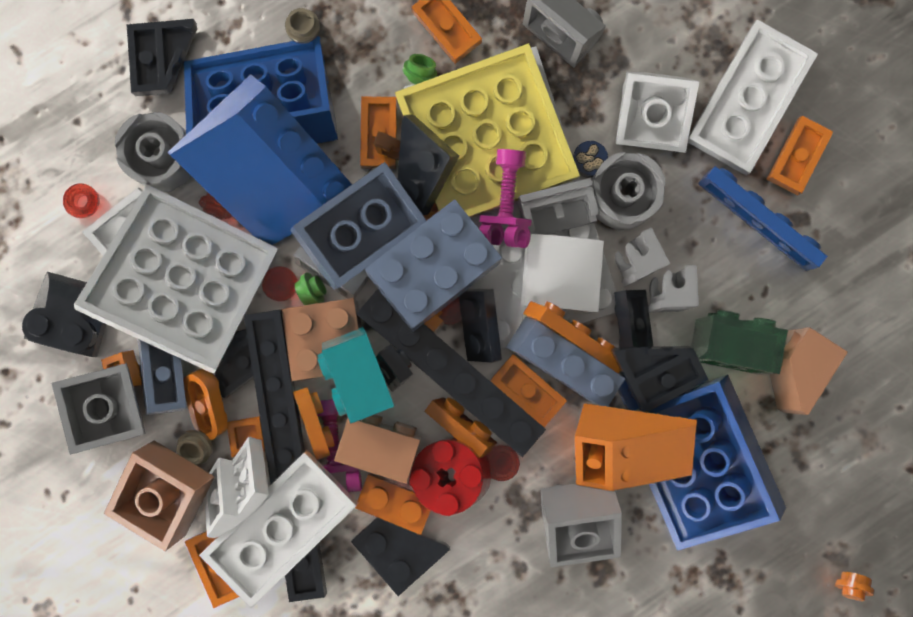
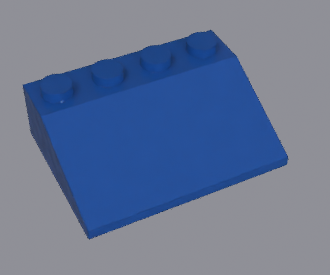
[184,36,338,144]
[168,75,352,245]
[637,374,787,551]

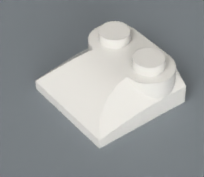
[616,72,699,153]

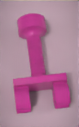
[479,149,532,248]
[317,399,362,492]

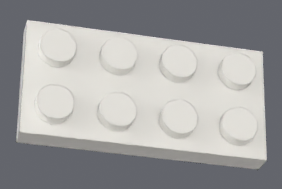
[688,19,818,176]
[199,450,358,608]

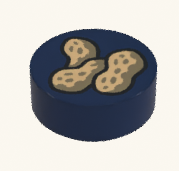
[573,141,608,178]

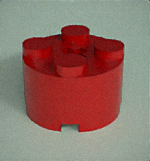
[409,437,491,516]

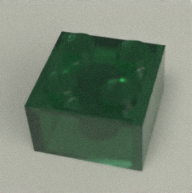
[691,310,788,375]

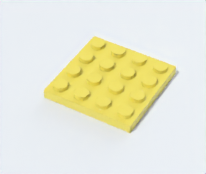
[395,43,580,218]

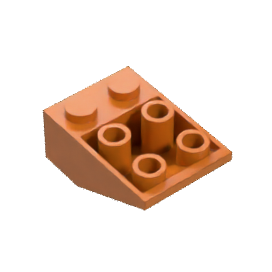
[575,403,697,491]

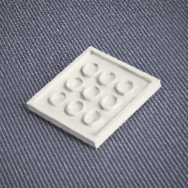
[74,184,278,374]

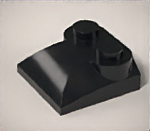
[22,272,107,357]

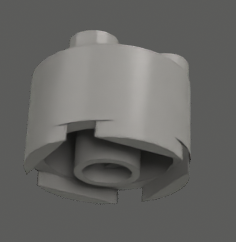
[115,112,191,192]
[591,152,665,231]

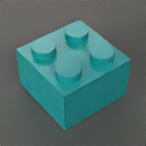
[317,327,394,424]

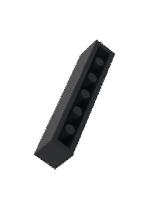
[356,289,546,458]

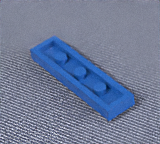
[698,166,828,271]

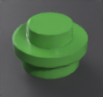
[402,54,437,84]
[295,273,327,305]

